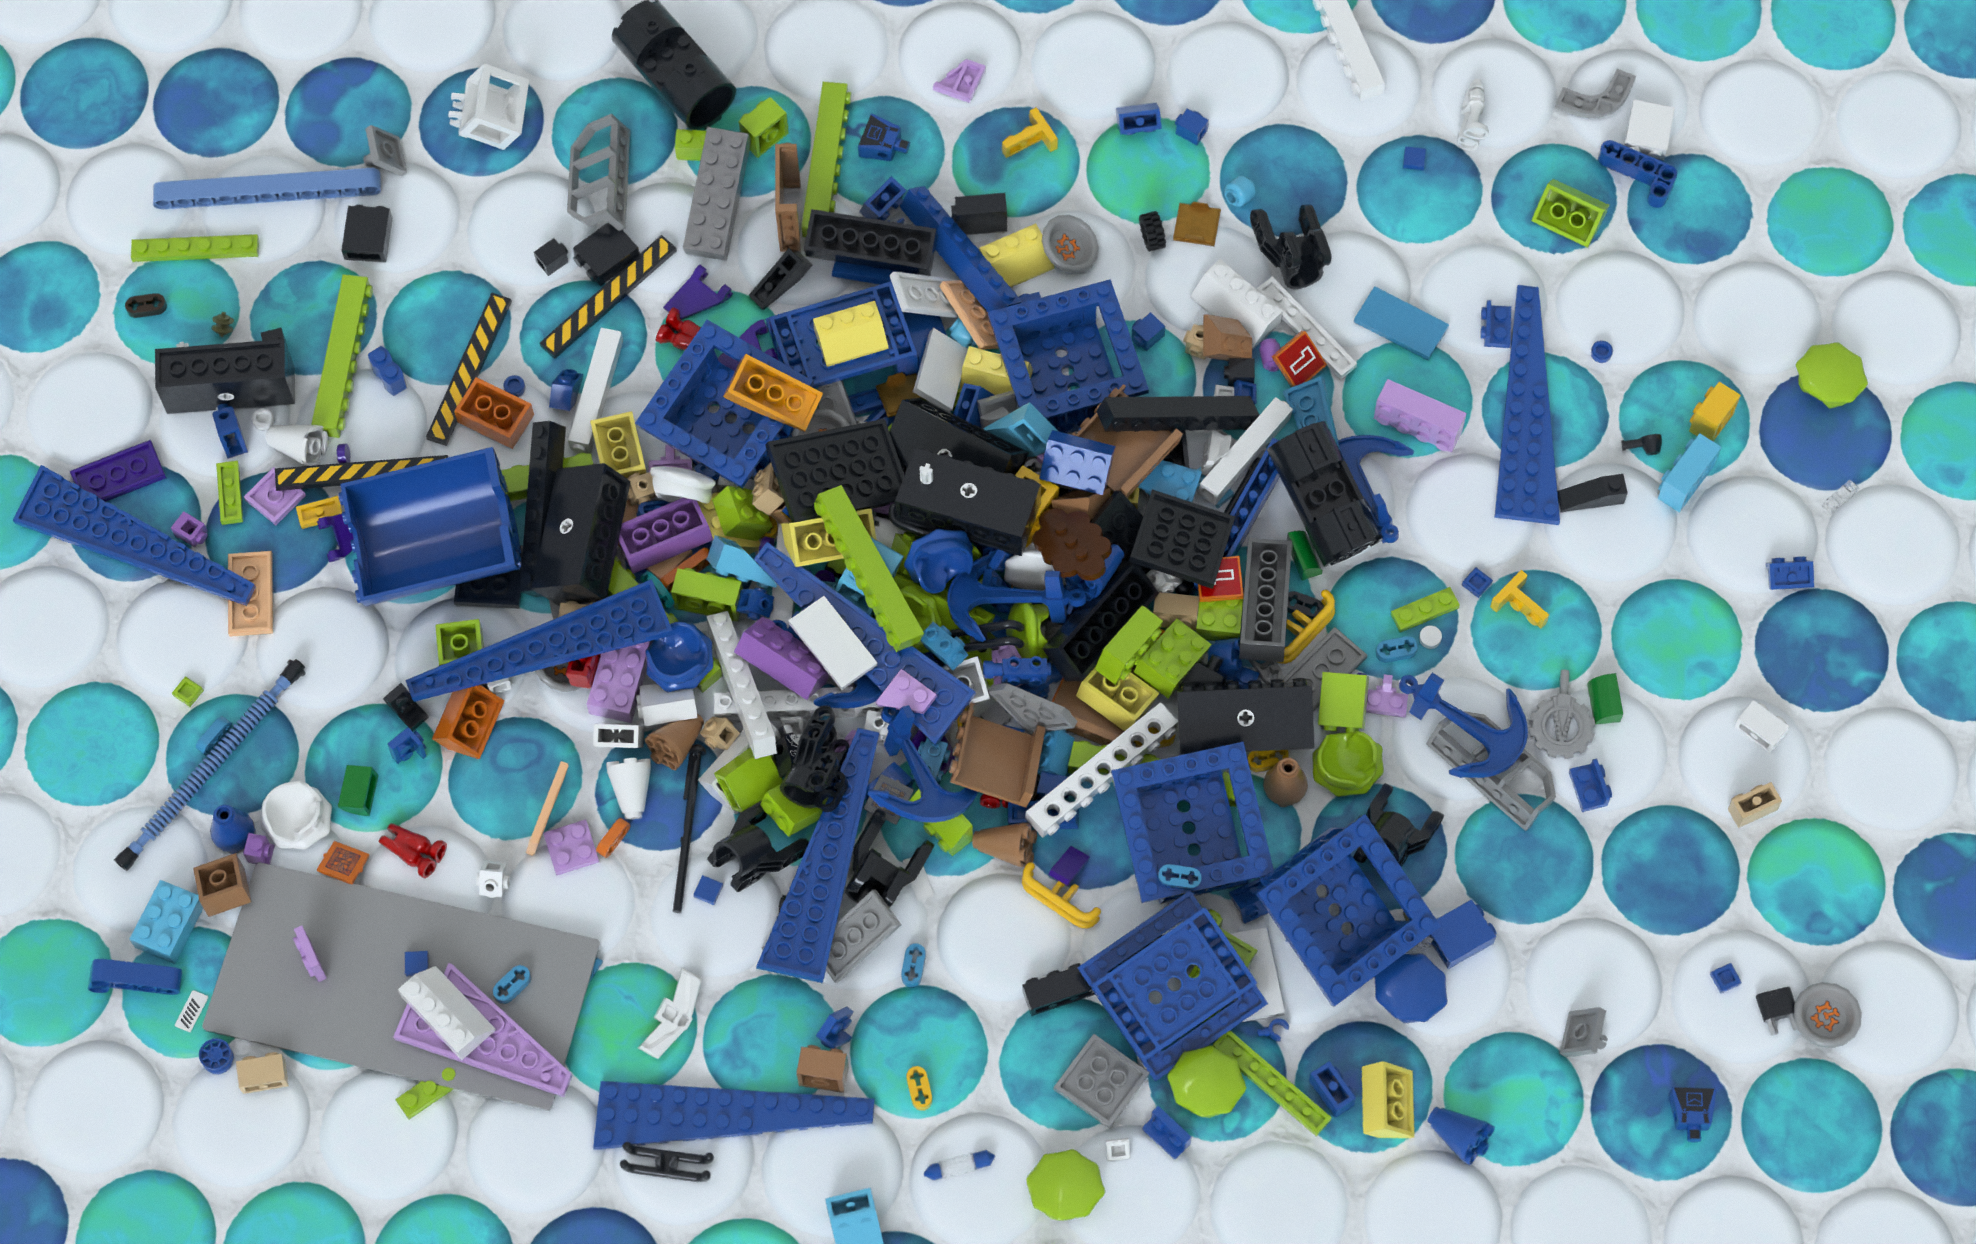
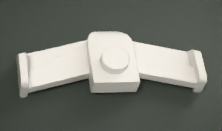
[638,968,702,1059]

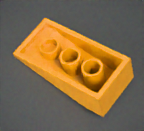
[723,354,823,432]

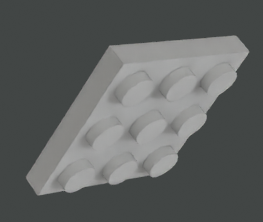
[1054,1034,1150,1129]

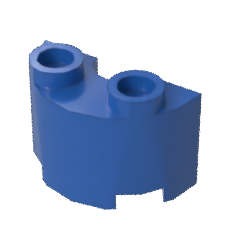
[1208,637,1242,681]

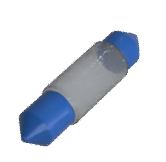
[923,1150,995,1180]

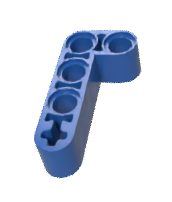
[1598,140,1678,208]
[88,959,182,995]

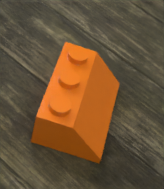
[432,685,505,759]

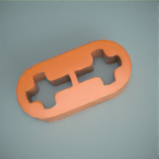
[596,818,631,858]

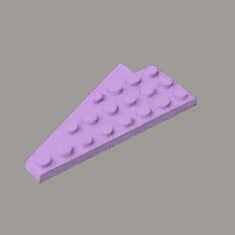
[393,963,572,1097]

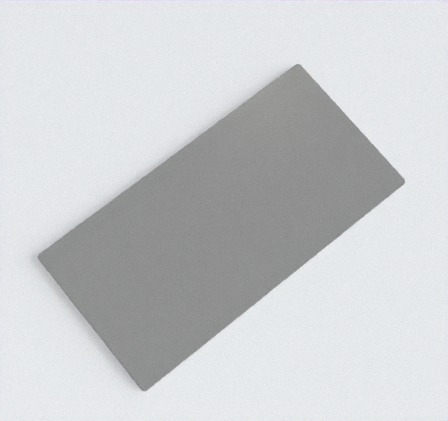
[202,862,600,1111]

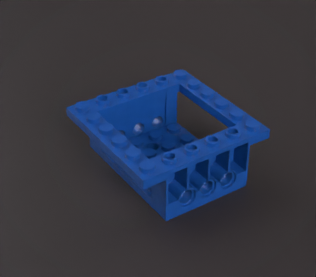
[988,279,1149,434]
[765,281,918,416]
[635,320,814,489]
[1111,742,1274,904]
[1255,814,1441,1007]
[1077,891,1268,1082]

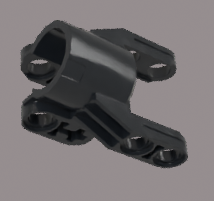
[1250,204,1332,289]
[780,705,850,812]
[1353,783,1444,868]
[707,801,809,892]
[844,808,934,908]

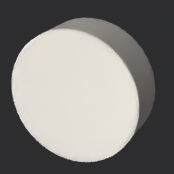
[252,408,275,431]
[1419,626,1442,649]

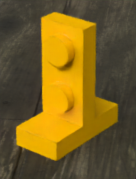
[1002,107,1058,158]
[1490,570,1549,629]

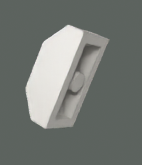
[1201,430,1231,476]

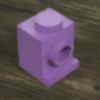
[171,511,208,548]
[243,833,275,864]

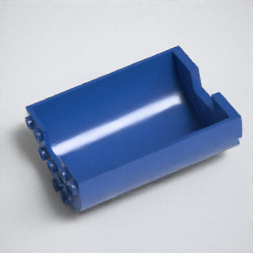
[339,447,522,606]

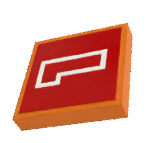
[1271,330,1327,388]
[1198,556,1244,602]

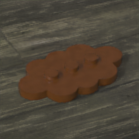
[1032,508,1112,581]

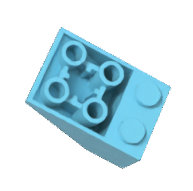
[983,402,1058,457]
[706,535,777,589]
[835,537,904,616]
[825,1188,884,1244]

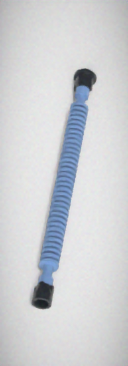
[114,659,306,871]

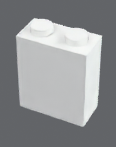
[1624,100,1675,160]
[636,683,698,726]
[593,724,644,748]

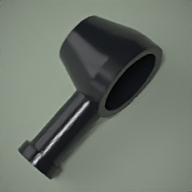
[1621,434,1662,455]

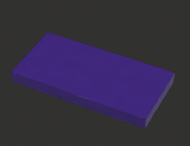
[70,440,166,502]

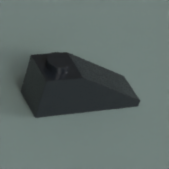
[749,248,813,310]
[1557,474,1628,512]

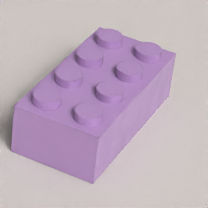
[1374,379,1467,452]
[587,640,654,723]

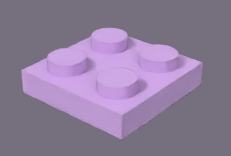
[244,467,306,525]
[543,820,599,876]
[293,925,327,982]

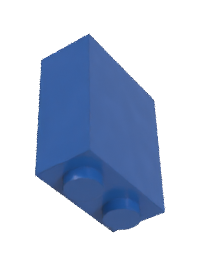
[1427,899,1497,969]

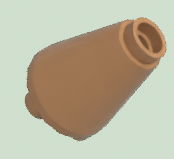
[645,713,704,771]
[1263,758,1308,807]
[972,823,1037,867]

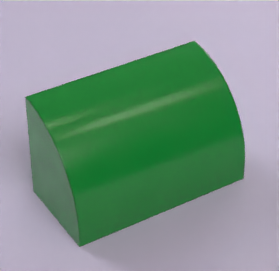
[1287,530,1322,581]
[1587,673,1623,725]
[338,765,379,816]

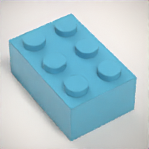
[1658,433,1721,513]
[129,880,204,964]

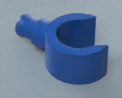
[1257,1018,1289,1041]

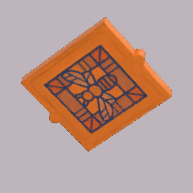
[317,841,369,885]

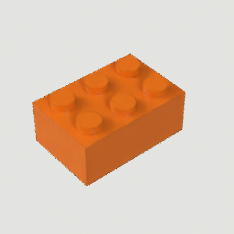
[454,377,534,449]

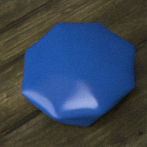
[904,529,973,594]
[646,622,714,692]
[1374,954,1448,1023]

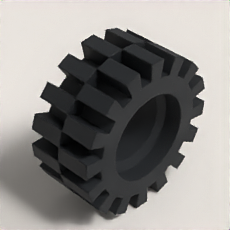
[1139,211,1166,252]

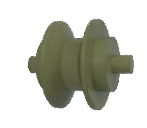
[211,312,234,337]

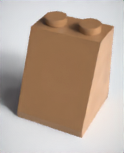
[1051,487,1111,520]

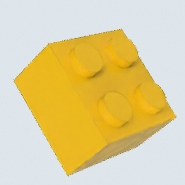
[1689,382,1741,441]

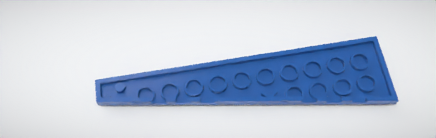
[1494,285,1560,525]
[13,465,256,606]
[754,542,976,746]
[406,579,674,702]
[756,728,879,983]
[593,1081,875,1150]

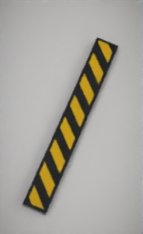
[540,235,677,359]
[426,293,512,446]
[275,455,448,491]

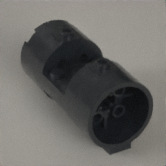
[612,0,736,130]
[1267,421,1383,568]

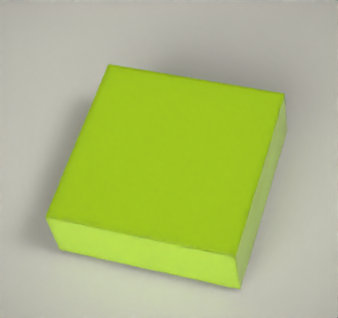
[172,676,204,707]

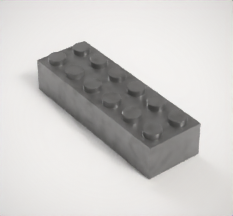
[683,127,751,261]
[1239,538,1292,662]

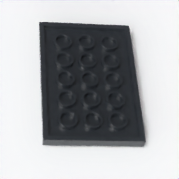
[765,419,904,523]

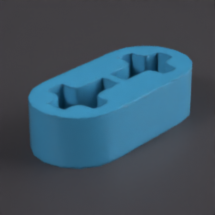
[1376,637,1418,663]
[196,716,232,755]
[1158,864,1202,889]
[901,944,926,988]
[493,965,531,1004]

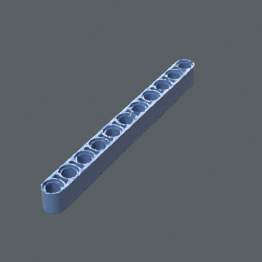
[153,168,381,209]

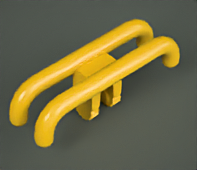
[1277,589,1335,664]
[1022,862,1101,929]

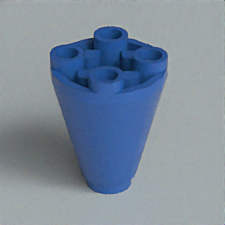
[1065,544,1124,601]
[210,805,256,854]
[1427,1107,1495,1165]

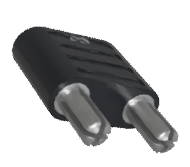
[1755,987,1798,1036]

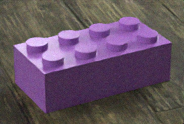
[618,498,713,574]
[734,617,830,700]

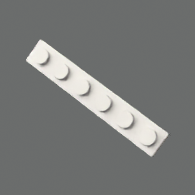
[1257,277,1357,379]

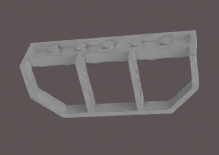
[567,114,630,231]
[1426,711,1556,831]

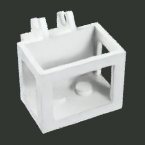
[448,63,529,150]

